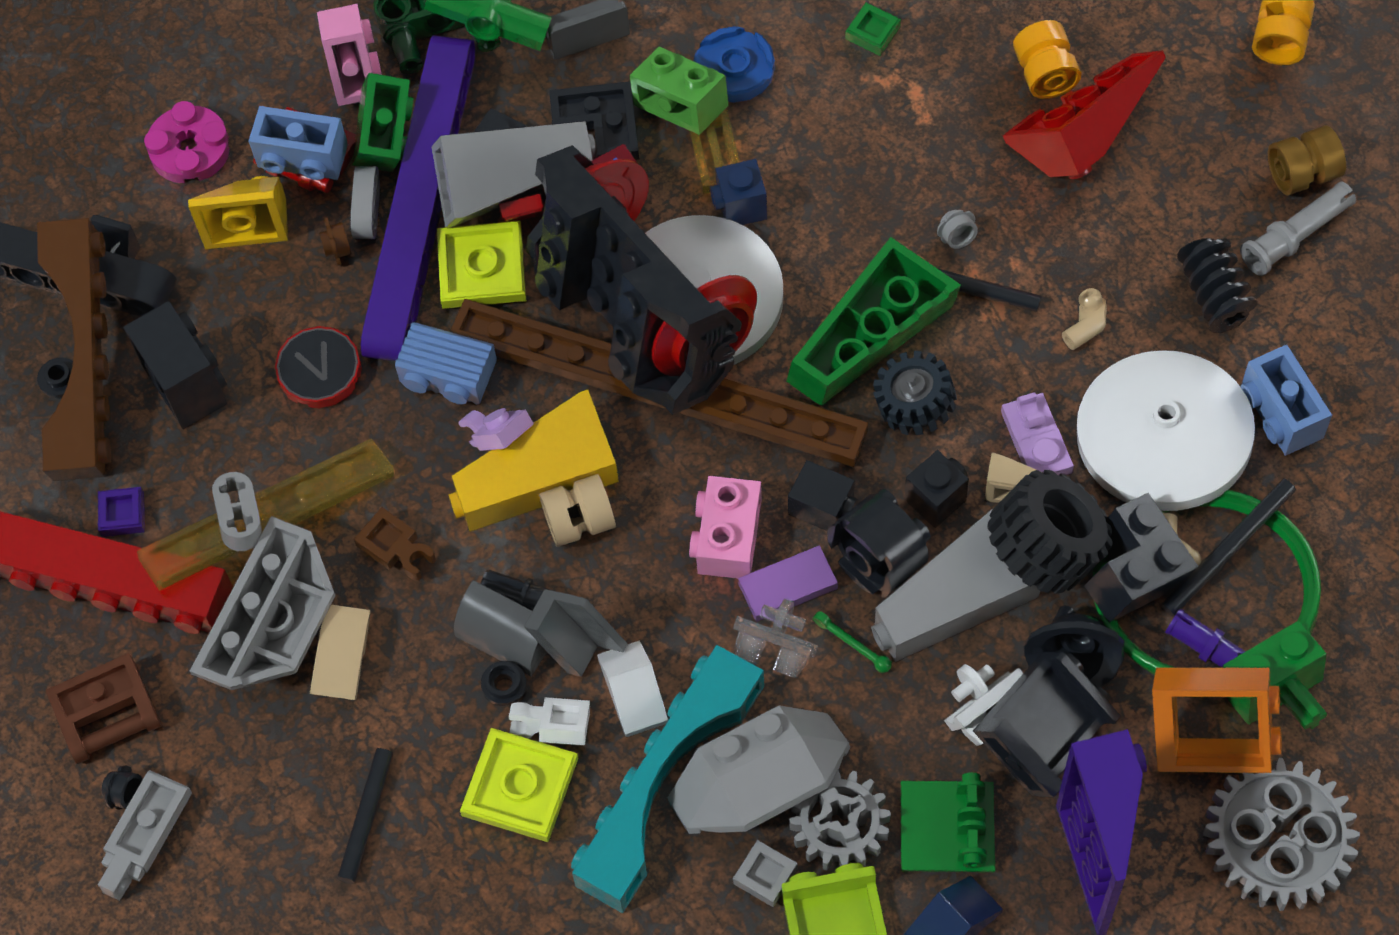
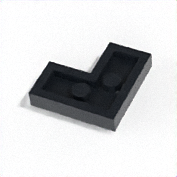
[549,81,639,160]

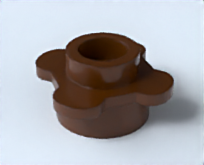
[319,218,352,266]

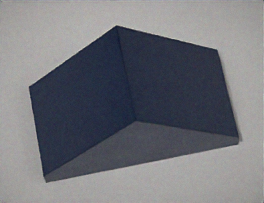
[904,875,1003,935]

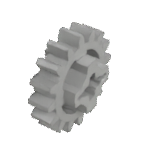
[789,770,891,870]

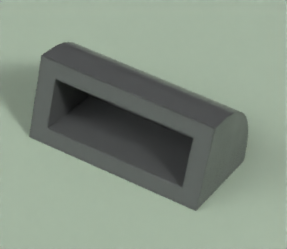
[454,580,547,677]

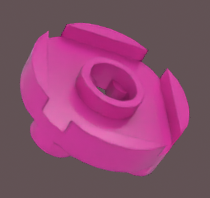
[144,101,230,183]

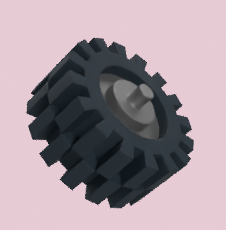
[873,351,957,435]

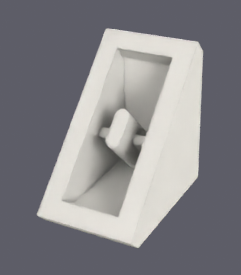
[597,640,668,737]

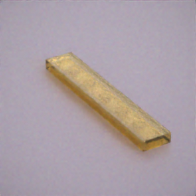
[137,438,394,591]

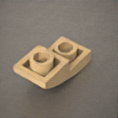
[310,605,371,700]

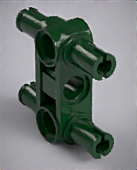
[373,0,501,74]

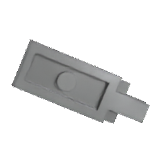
[98,770,192,901]

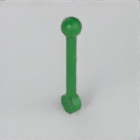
[812,611,892,673]

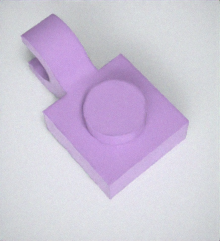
[458,408,534,451]

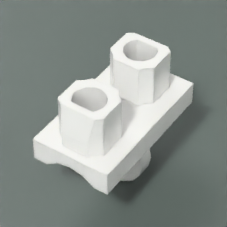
[944,664,1023,746]

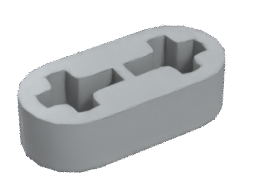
[351,166,380,239]
[212,472,262,551]

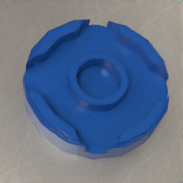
[693,26,775,103]

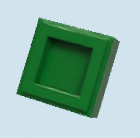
[845,2,901,56]

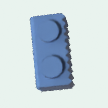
[395,322,497,404]

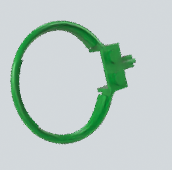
[1092,490,1327,730]

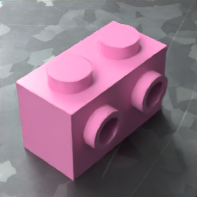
[317,4,382,106]
[689,476,762,579]

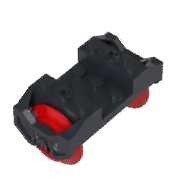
[526,145,757,415]

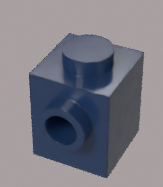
[710,159,767,225]

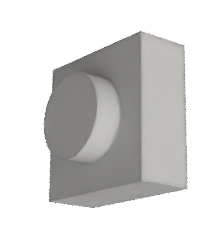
[733,840,798,907]

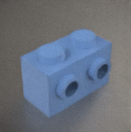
[248,106,348,180]
[1241,344,1332,456]

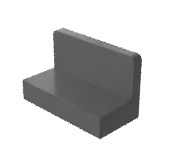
[545,0,630,60]
[524,589,628,677]

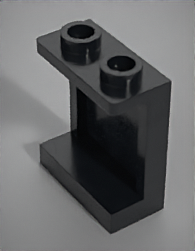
[973,652,1121,798]

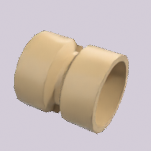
[539,474,616,547]

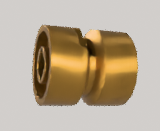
[1267,125,1346,196]

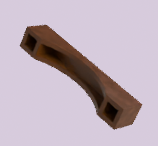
[37,218,111,481]

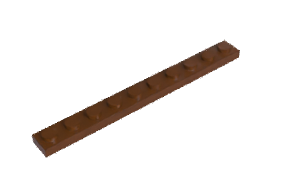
[450,299,868,467]

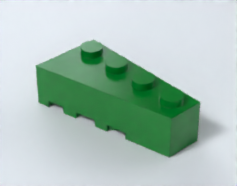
[786,237,961,406]

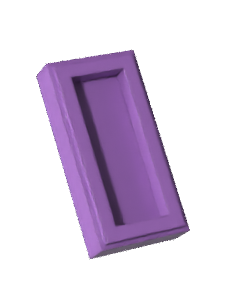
[738,545,838,622]

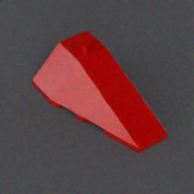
[1003,50,1166,179]

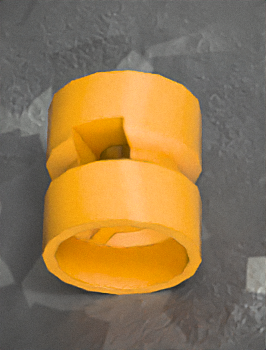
[1252,0,1315,65]
[1013,20,1082,99]

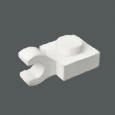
[509,697,590,745]

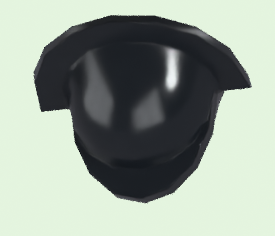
[1024,605,1124,688]

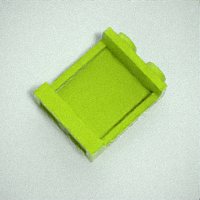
[781,863,887,935]

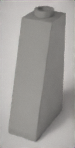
[432,121,596,228]
[871,508,1040,662]

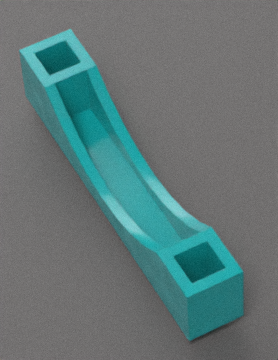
[571,645,764,914]

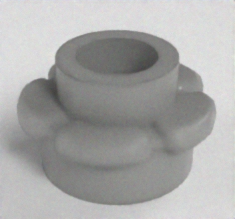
[937,210,978,249]

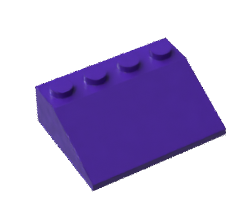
[1056,729,1147,935]

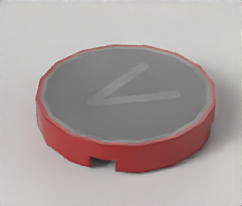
[275,326,362,409]

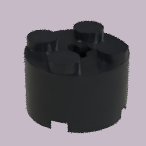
[827,489,931,597]

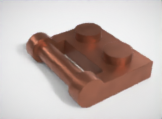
[45,653,162,764]

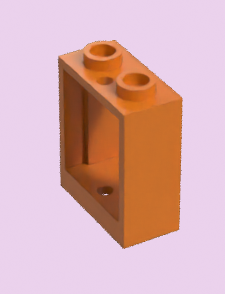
[1152,668,1282,773]

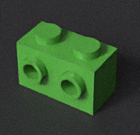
[630,46,729,135]

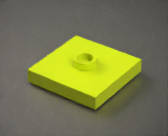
[437,221,527,309]
[460,728,578,842]

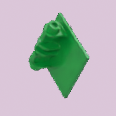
[901,772,995,872]

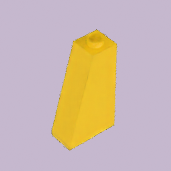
[448,390,619,532]

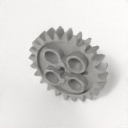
[1203,758,1360,911]

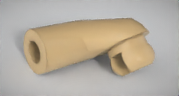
[1062,288,1107,350]

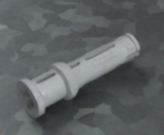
[1240,182,1356,276]

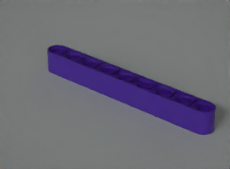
[361,36,475,361]

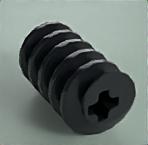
[1177,238,1258,333]

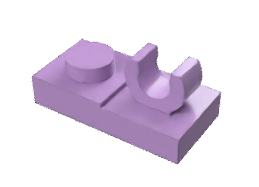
[1001,392,1074,476]

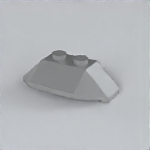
[190,516,336,690]
[667,705,850,834]

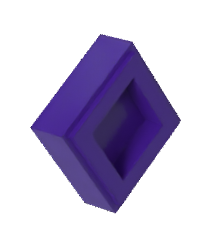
[98,487,145,537]

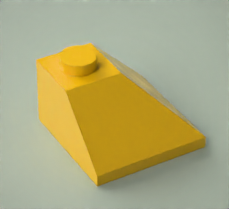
[188,176,288,249]

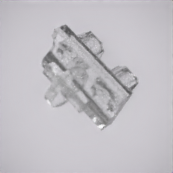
[733,598,819,679]

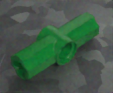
[424,0,552,51]

